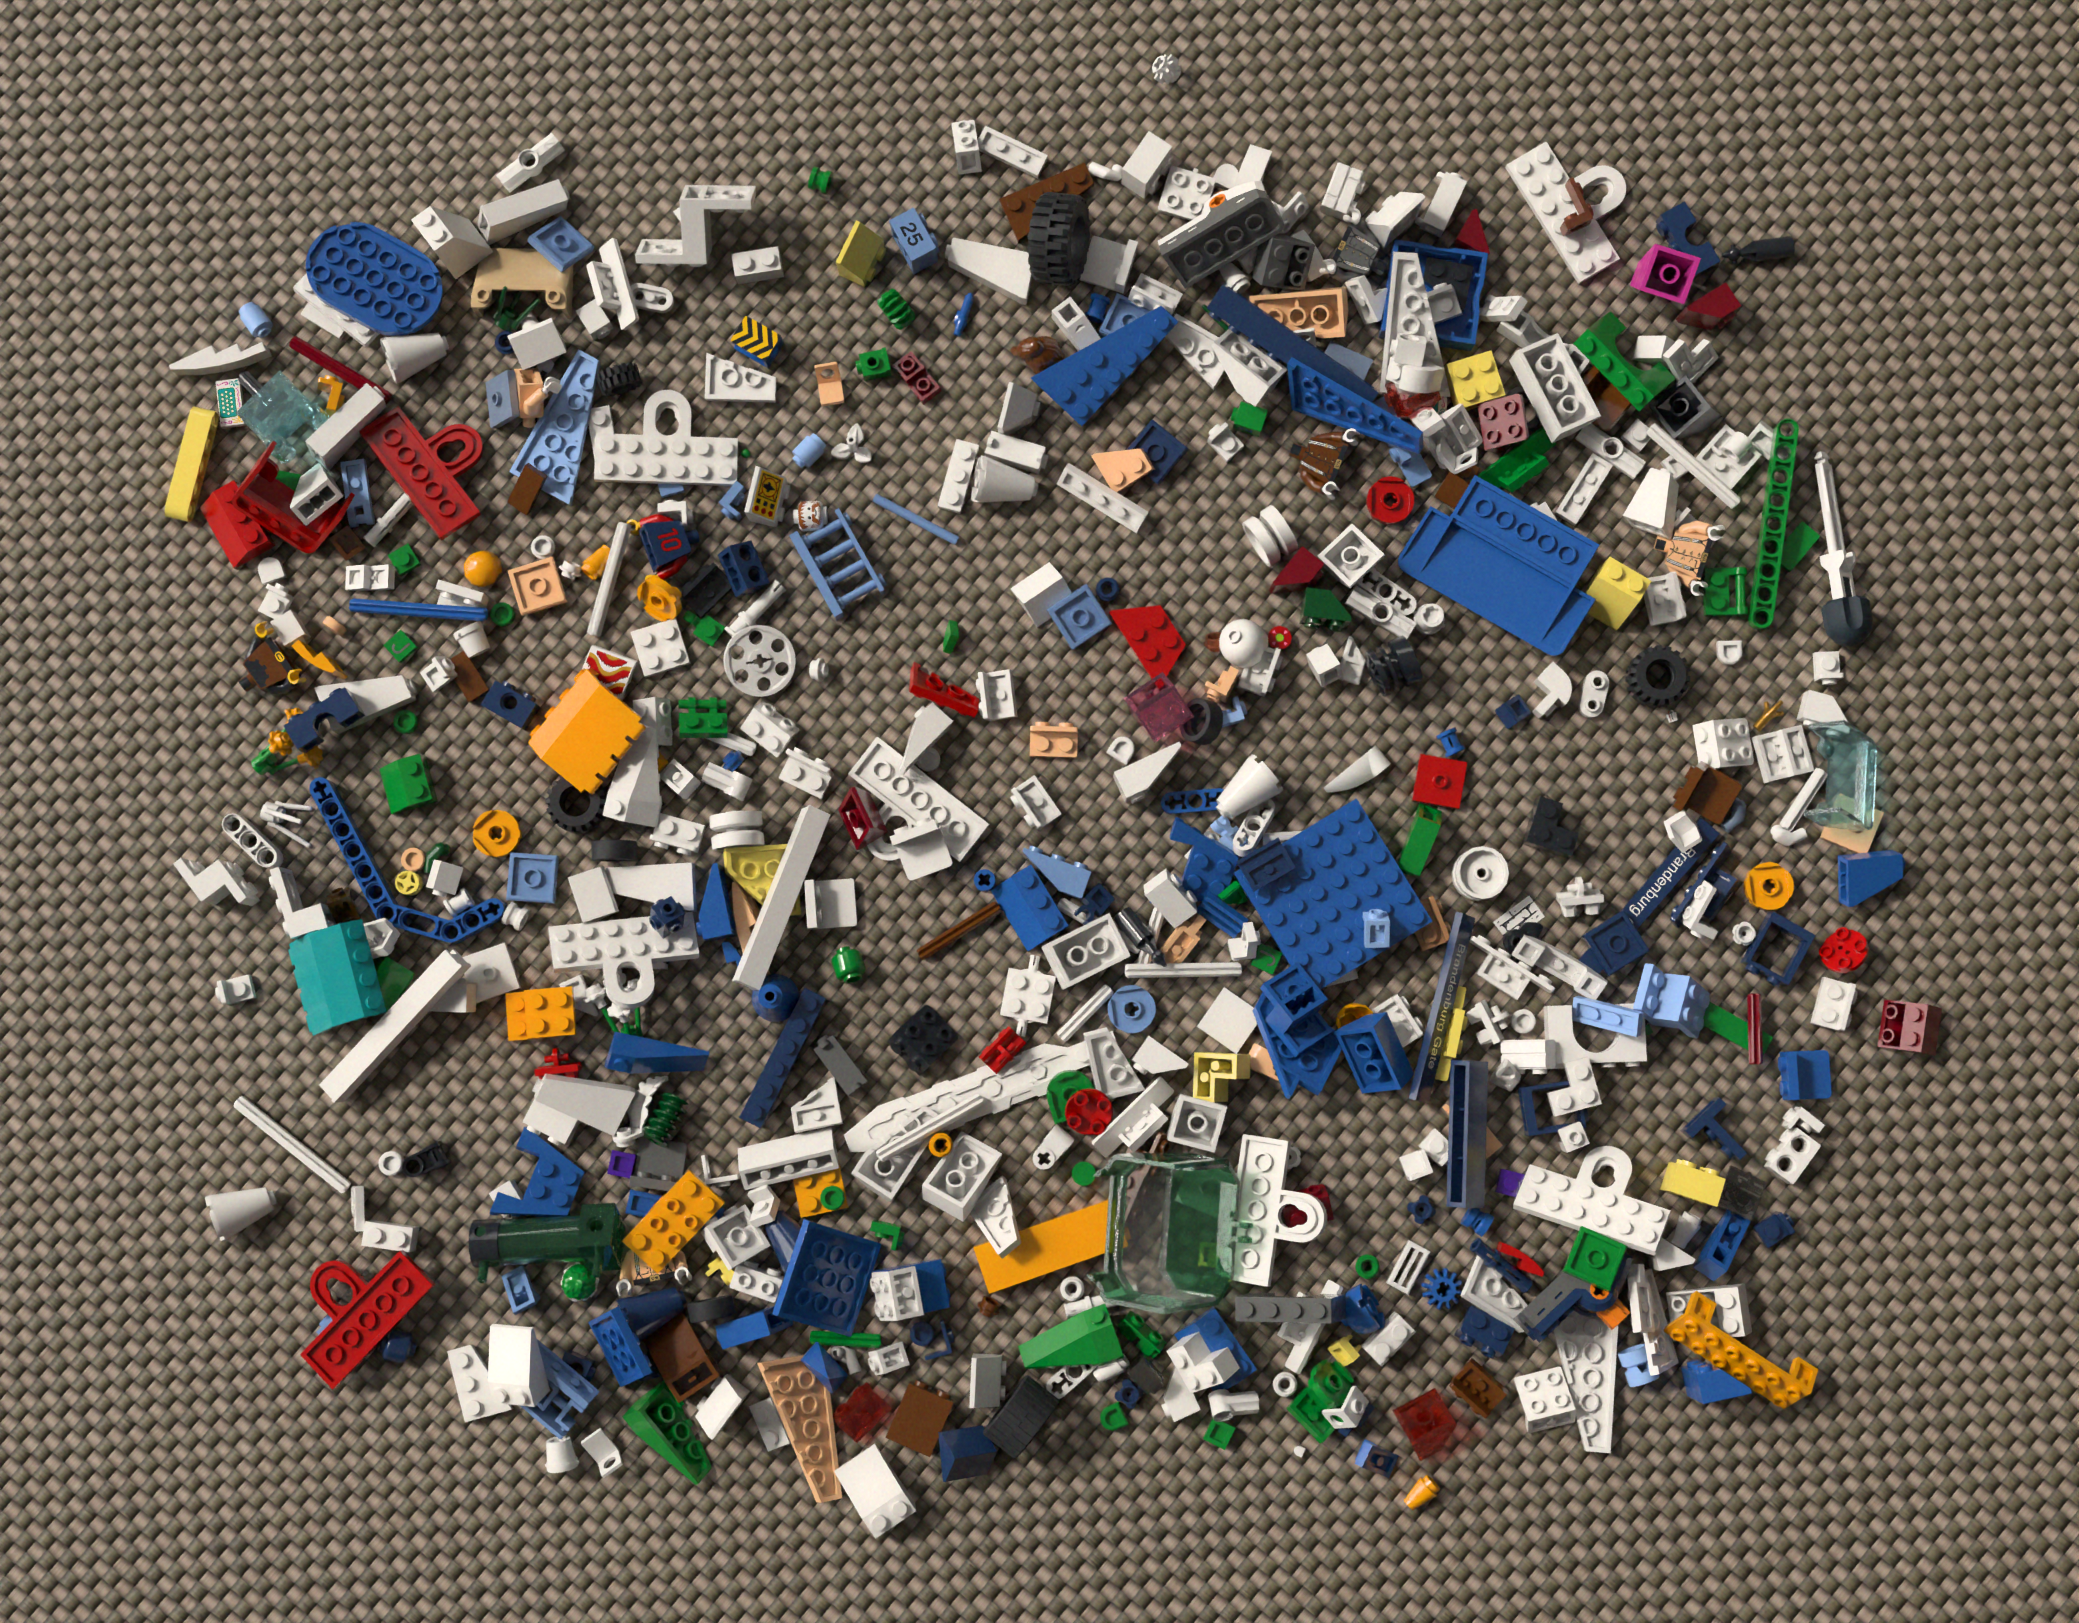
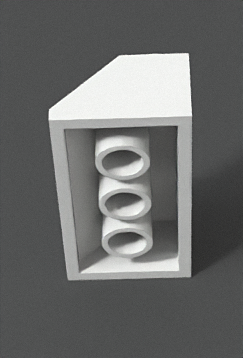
[1509,333,1601,443]

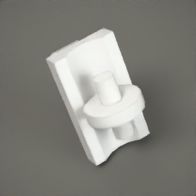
[1556,877,1604,917]
[1466,1000,1509,1045]

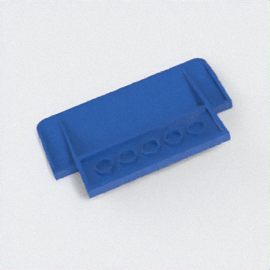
[1398,475,1600,656]

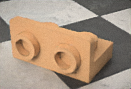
[1204,666,1239,703]
[1030,722,1078,758]

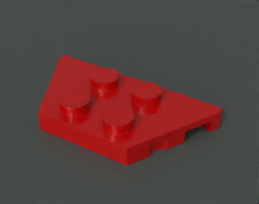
[1109,605,1186,689]

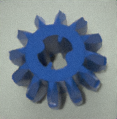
[1421,1268,1462,1310]

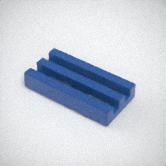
[1197,892,1249,938]

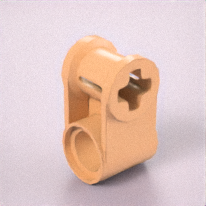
[1249,1043,1279,1081]

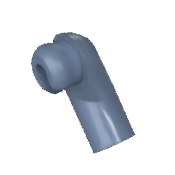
[1721,797,1746,833]

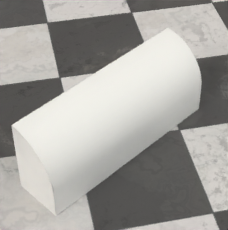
[738,1127,839,1190]

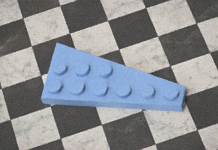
[509,349,601,506]

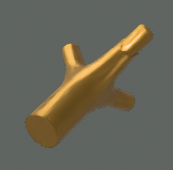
[1753,700,1784,732]

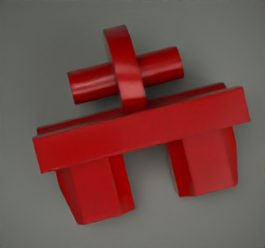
[979,1026,1026,1074]
[534,1048,582,1079]

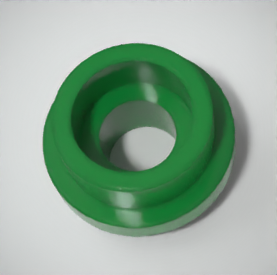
[1355,1254,1380,1279]

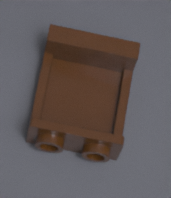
[885,1379,954,1457]

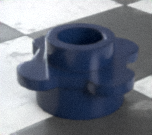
[1407,1195,1436,1224]
[1115,1379,1143,1409]

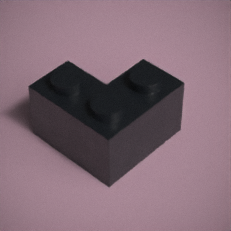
[1522,796,1579,858]

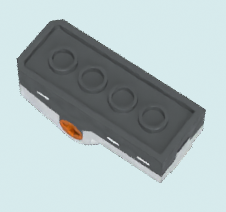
[1158,181,1284,289]

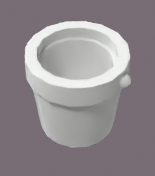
[1413,603,1445,635]
[453,621,490,658]
[545,1435,579,1473]

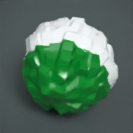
[561,1261,599,1302]

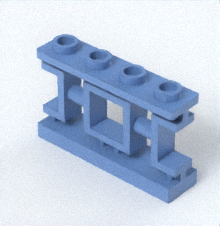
[487,1339,600,1439]

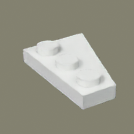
[1083,1027,1145,1099]

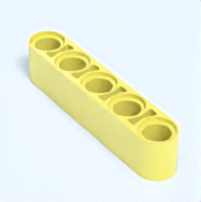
[165,406,219,522]

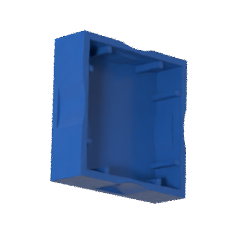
[1379,239,1488,351]

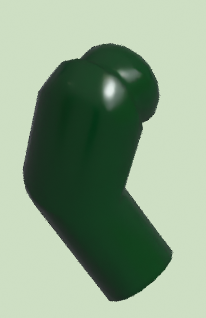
[424,842,451,874]

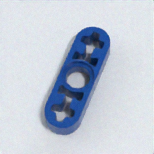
[1161,788,1224,814]

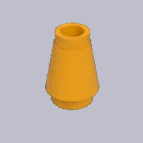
[580,545,610,580]
[929,1133,953,1157]
[1404,1475,1440,1511]

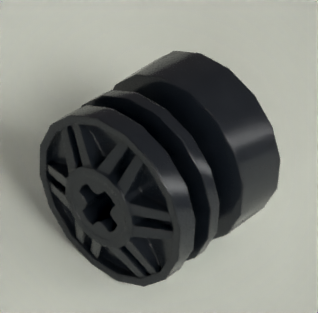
[1365,636,1423,697]

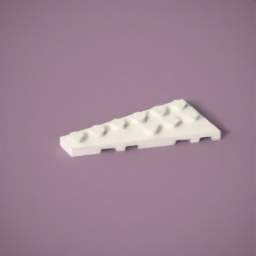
[1380,252,1451,397]
[1553,1311,1618,1453]

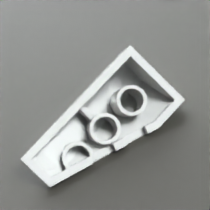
[603,725,662,827]
[851,1106,938,1202]

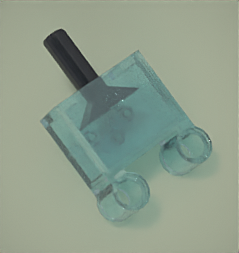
[236,371,330,464]

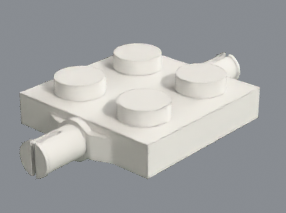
[1000,955,1056,1037]

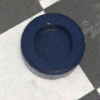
[910,1321,934,1346]

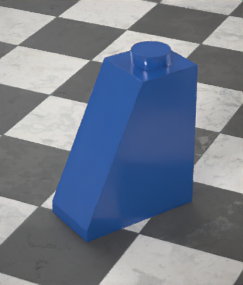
[1838,850,1905,907]
[715,1305,794,1350]

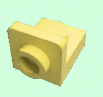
[705,1257,736,1286]

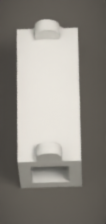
[1415,172,1467,238]
[985,431,1049,474]

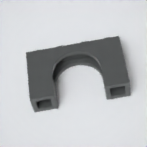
[1235,1292,1346,1324]

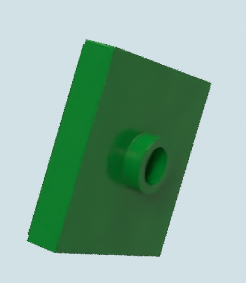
[1562,1226,1627,1292]

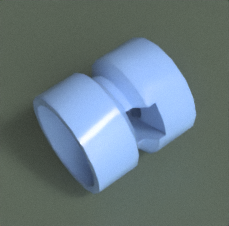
[1618,1344,1660,1387]

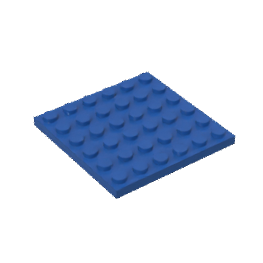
[1233,798,1432,990]

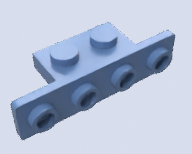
[1373,395,1432,487]

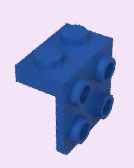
[1778,1050,1832,1100]

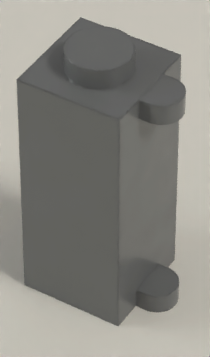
[814,1034,869,1096]

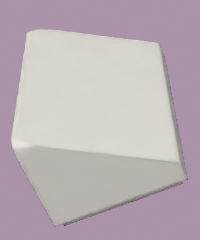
[1748,420,1798,460]

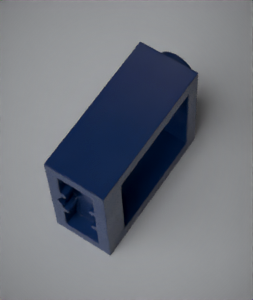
[1740,911,1816,988]
[1517,1080,1589,1136]

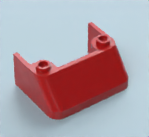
[232,441,355,553]

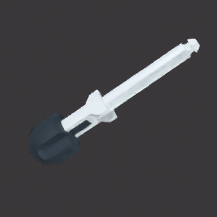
[1814,451,1873,647]

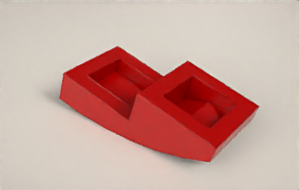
[1496,1241,1544,1277]

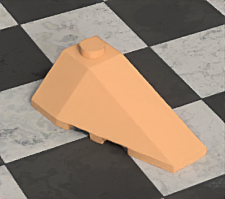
[1249,287,1349,338]

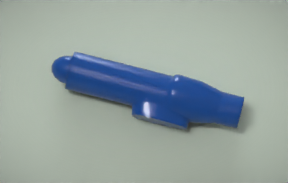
[953,293,974,337]

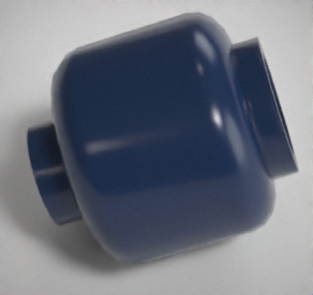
[379,1329,417,1363]

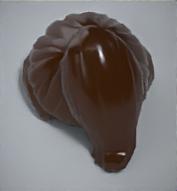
[1010,336,1065,374]

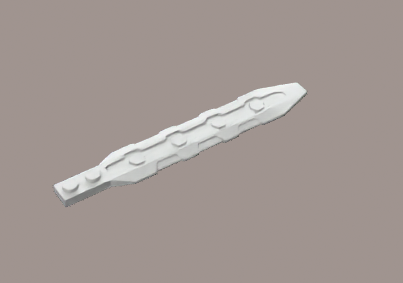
[844,1031,1118,1152]

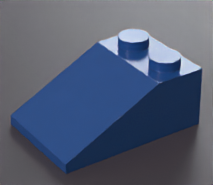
[696,863,737,942]

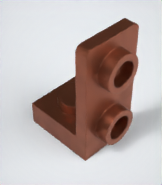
[1560,177,1594,237]

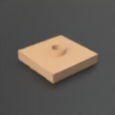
[508,556,567,616]
[1820,794,1884,853]

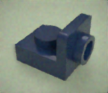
[1752,1211,1795,1248]

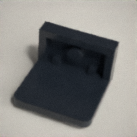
[887,1005,958,1076]

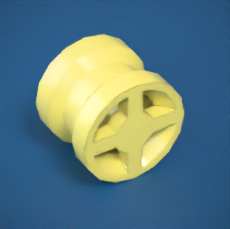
[395,871,423,896]

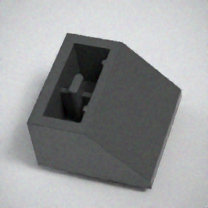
[1252,234,1315,291]

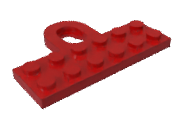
[359,406,483,541]
[300,1250,436,1390]

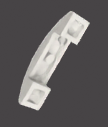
[1512,935,1608,1000]

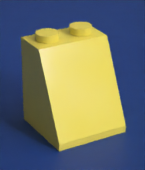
[1584,557,1651,631]

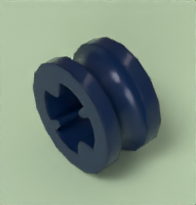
[638,1364,660,1381]

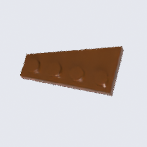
[999,162,1094,243]

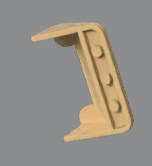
[471,248,574,318]

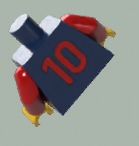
[627,514,700,581]

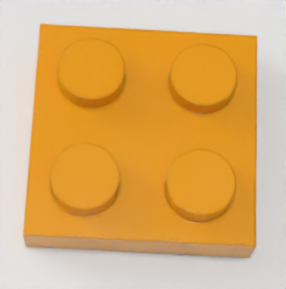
[793,1160,849,1218]

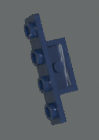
[1670,842,1739,928]

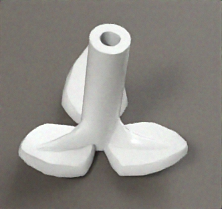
[831,423,872,463]

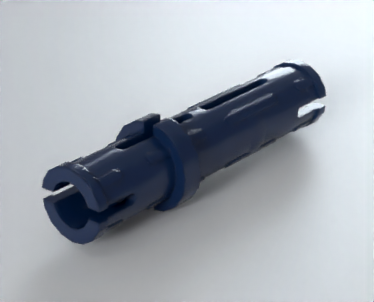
[1470,1238,1533,1293]

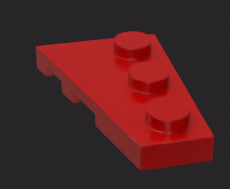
[909,662,979,718]

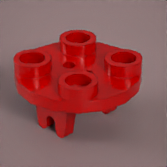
[1819,927,1869,974]

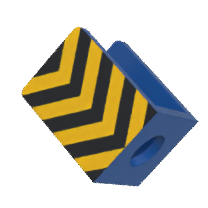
[731,316,784,369]

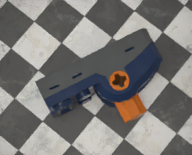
[1513,1251,1632,1343]

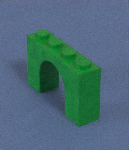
[1573,311,1676,411]

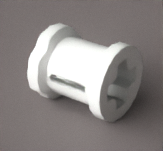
[443,888,475,918]

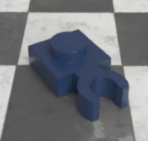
[1074,882,1115,925]

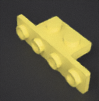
[1435,986,1468,1081]

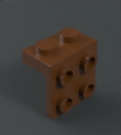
[1582,365,1632,431]
[1673,761,1742,824]

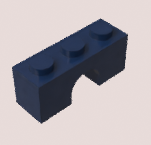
[1656,201,1720,280]
[283,687,366,754]

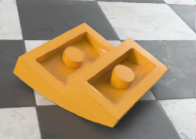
[292,640,348,680]

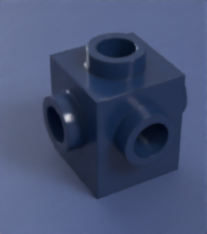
[649,896,685,939]

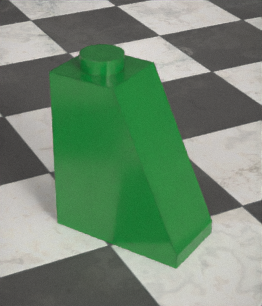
[1398,803,1442,876]

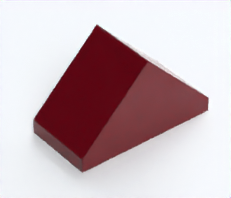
[1454,209,1490,258]

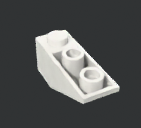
[1052,297,1101,351]

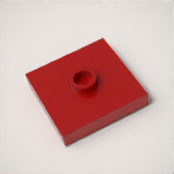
[1411,754,1467,809]

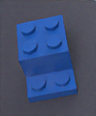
[1260,962,1333,1057]

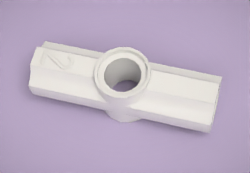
[496,133,565,193]
[1575,423,1646,479]
[1345,586,1417,639]

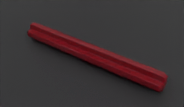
[289,336,392,404]

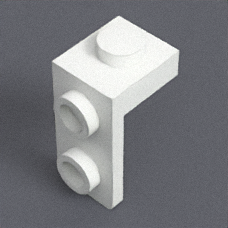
[1681,880,1718,940]

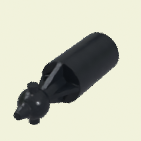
[1722,236,1795,264]
[1114,907,1167,967]

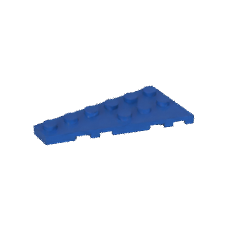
[1031,306,1178,426]

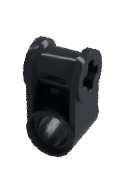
[402,1140,452,1178]

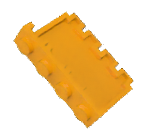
[528,668,646,795]

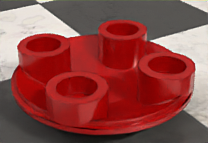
[1065,1088,1113,1135]

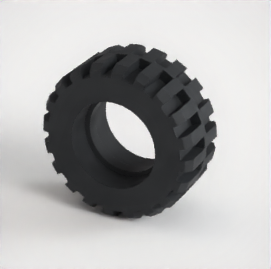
[1028,192,1090,286]

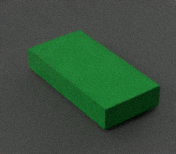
[1781,521,1820,573]

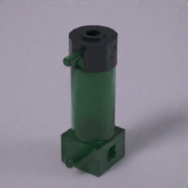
[468,1203,626,1283]

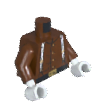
[1289,428,1360,500]

